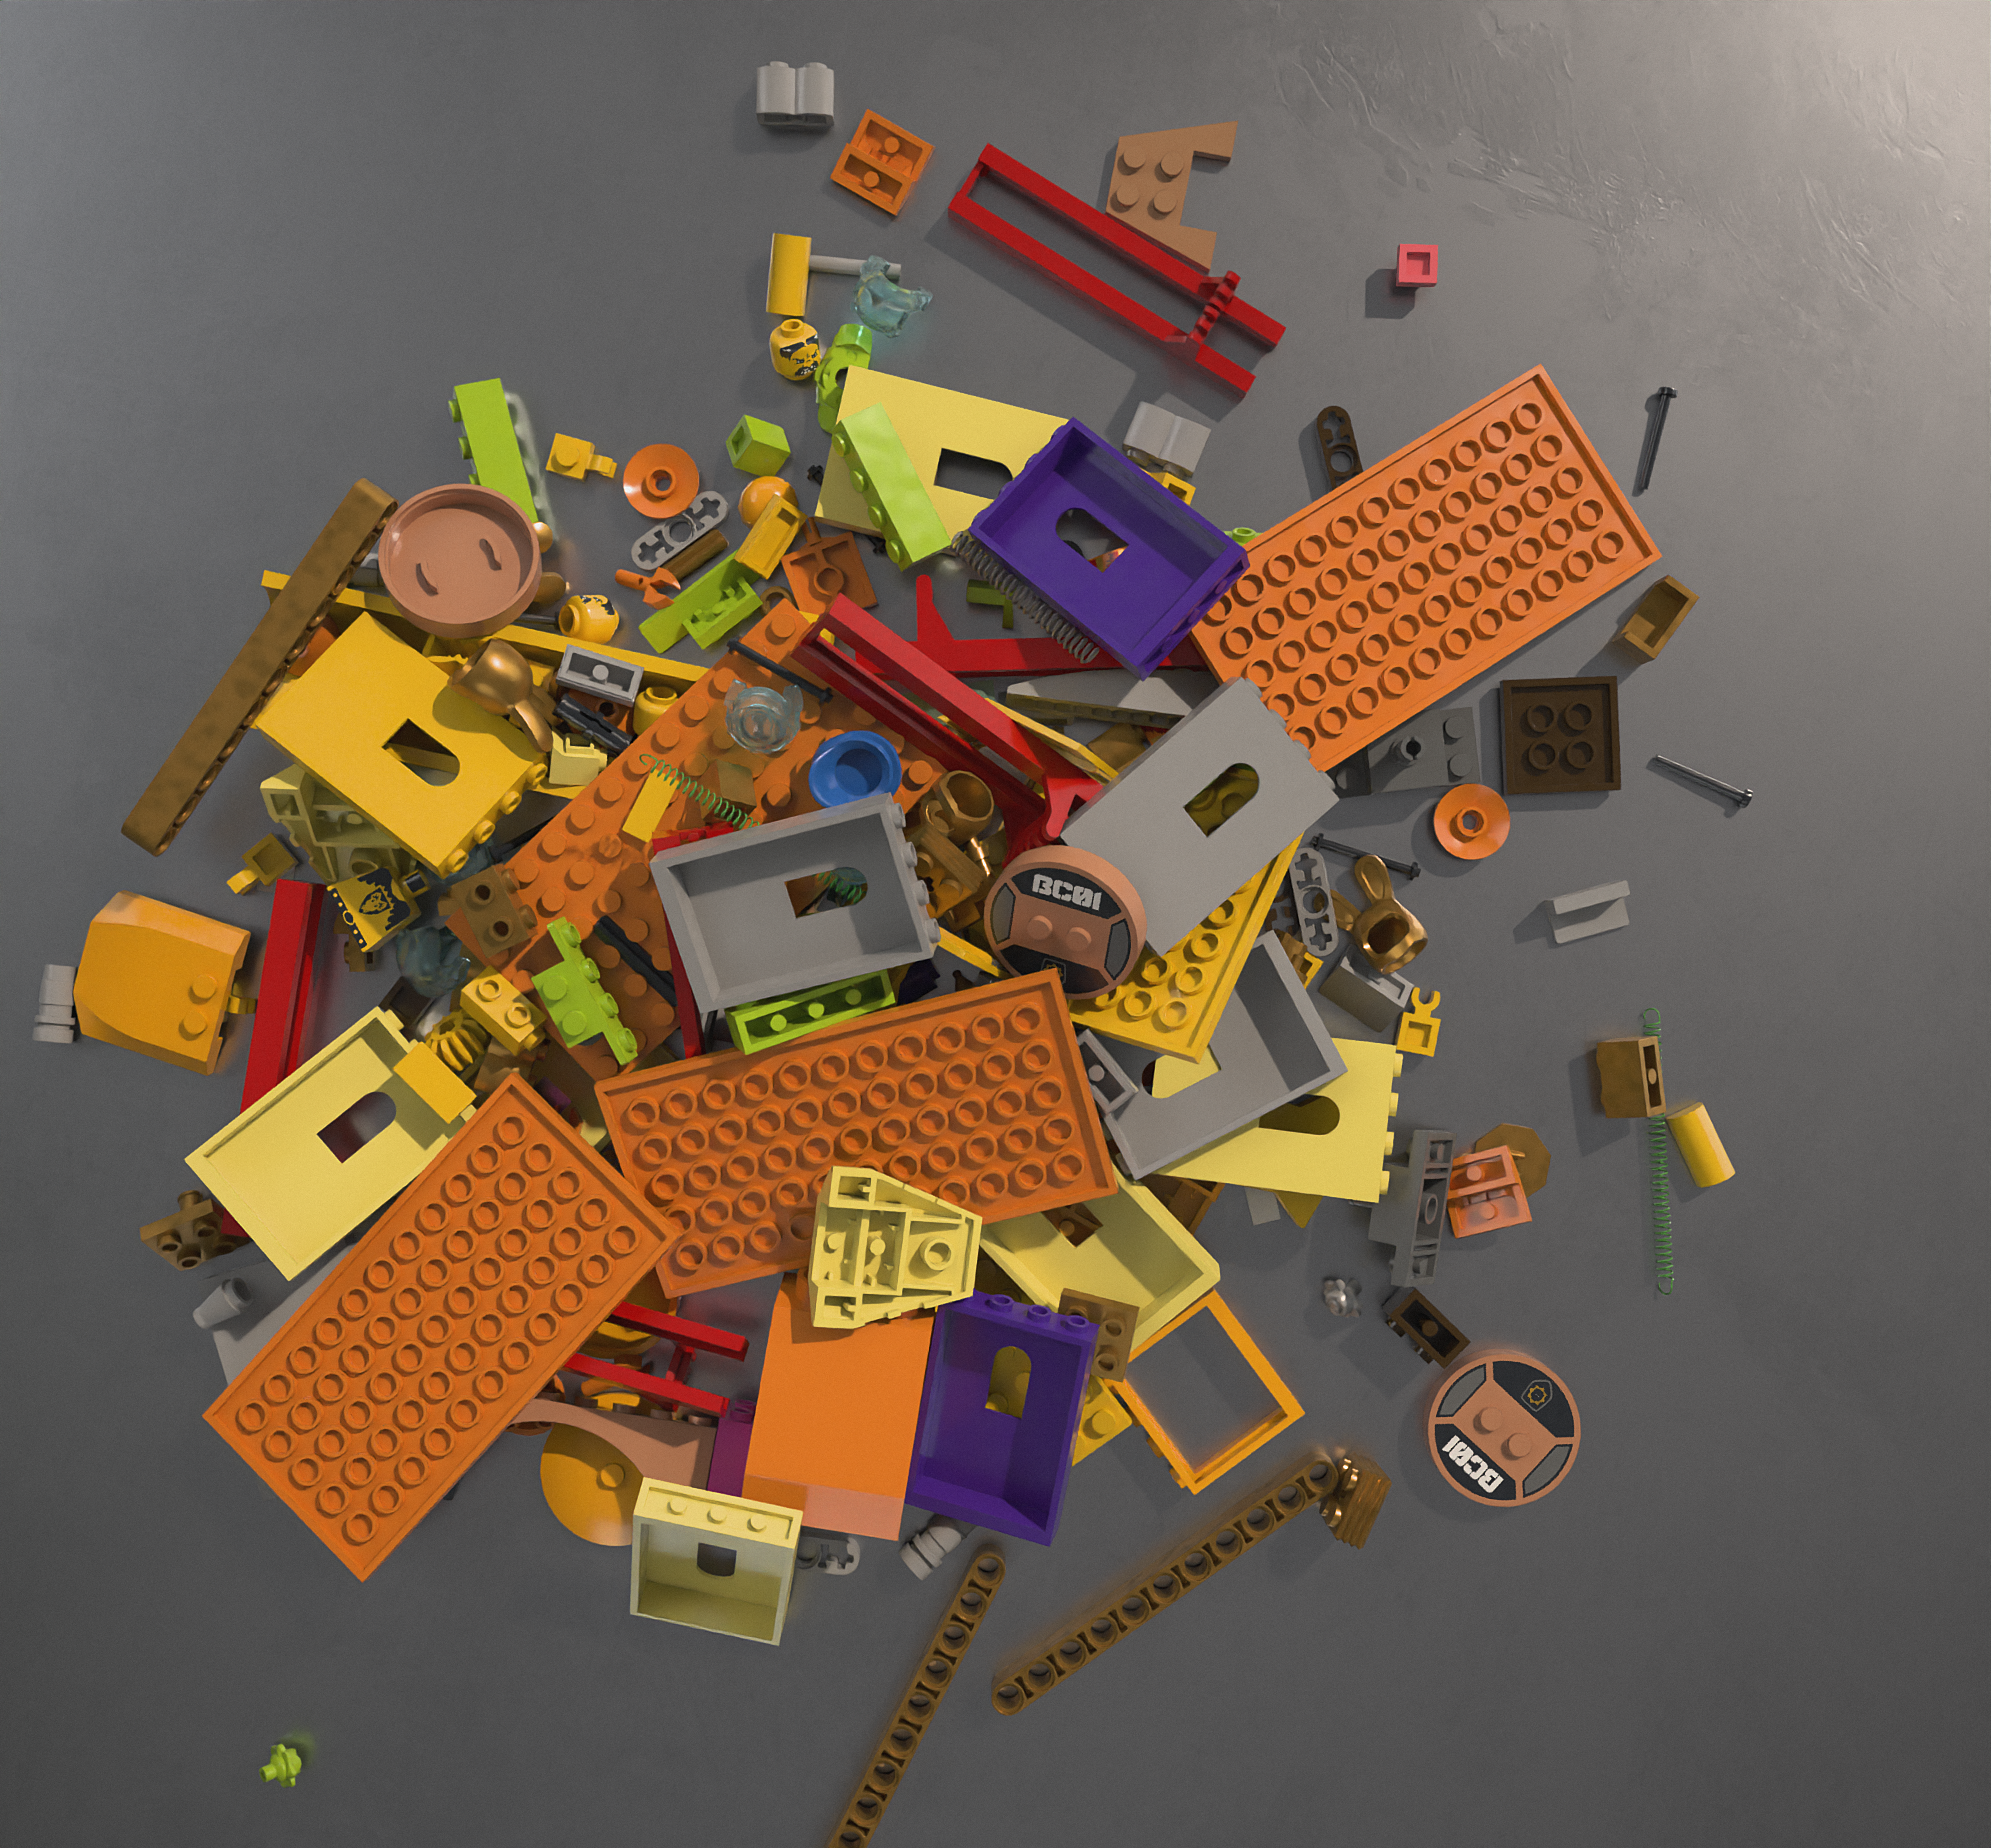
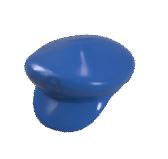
[808,730,902,808]

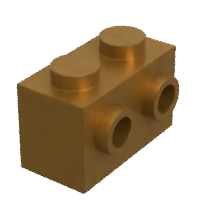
[450,863,538,958]
[1596,1036,1667,1118]

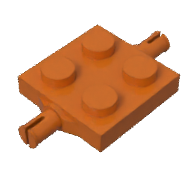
[781,517,878,644]

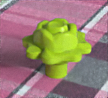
[259,1744,302,1789]

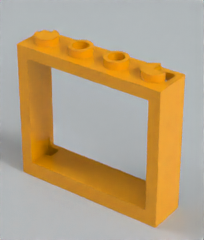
[1101,1286,1305,1495]

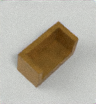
[1611,575,1700,665]

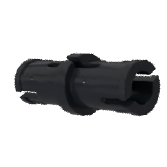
[552,693,633,757]

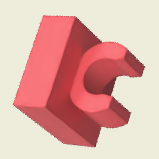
[1396,244,1438,287]

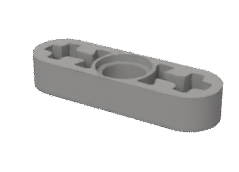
[631,491,729,573]
[1289,847,1340,957]
[794,1531,860,1575]

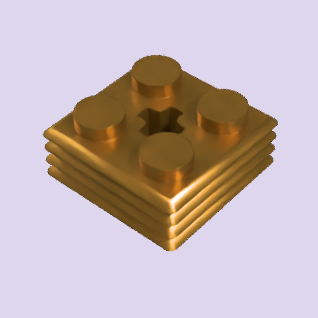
[905,823,986,920]
[1319,1452,1392,1550]

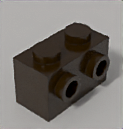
[1382,1287,1471,1369]

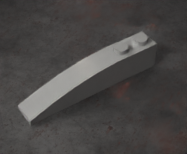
[1005,668,1220,729]

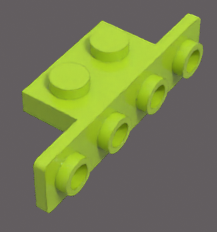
[638,549,763,654]
[531,916,638,1066]

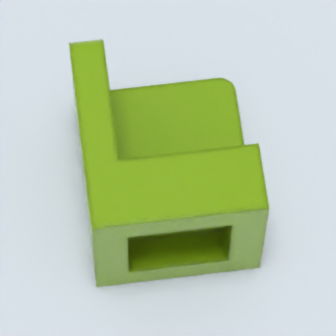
[725,414,791,477]

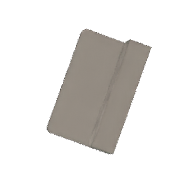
[1544,880,1631,943]
[1319,943,1414,1033]

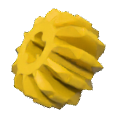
[424,1009,492,1071]

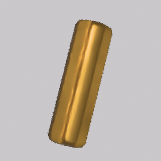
[661,529,728,582]

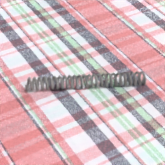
[950,531,1099,663]

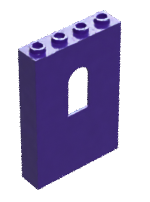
[967,417,1250,682]
[904,1288,1100,1547]

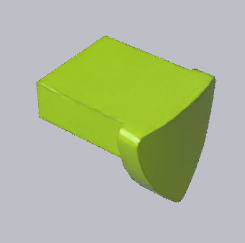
[966,579,1017,629]

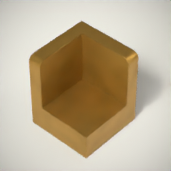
[697,759,757,829]

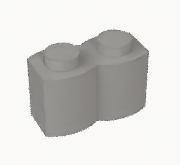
[756,61,835,126]
[1122,401,1211,480]

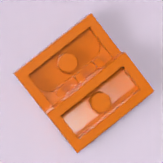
[830,109,936,216]
[1447,1145,1532,1239]

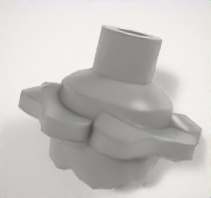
[1323,1279,1363,1318]

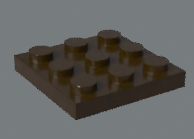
[1500,676,1622,795]

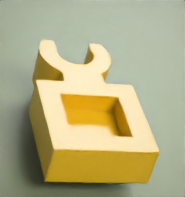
[1394,987,1441,1057]

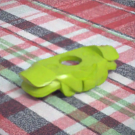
[813,324,872,433]

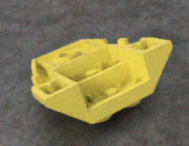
[260,764,417,887]
[808,1165,982,1329]

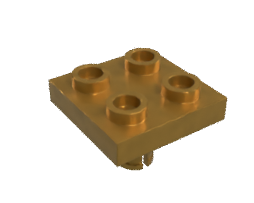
[139,1190,251,1271]
[1057,1288,1140,1383]

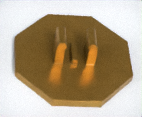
[1473,1123,1551,1198]

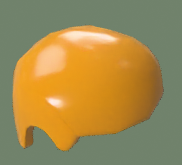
[738,476,799,530]

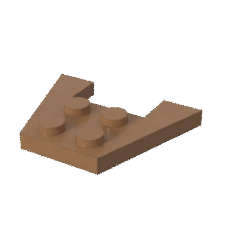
[1105,121,1238,274]

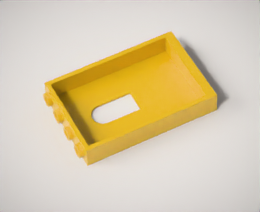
[255,611,549,880]

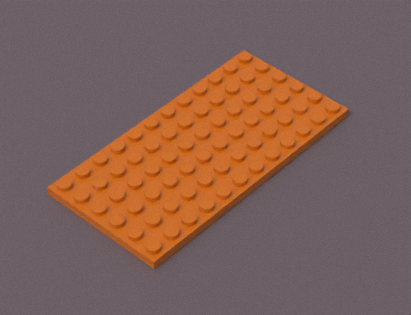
[1188,363,1663,772]
[444,598,949,1082]
[594,967,1118,1299]
[202,1073,683,1583]

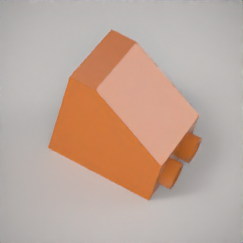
[741,1266,936,1541]

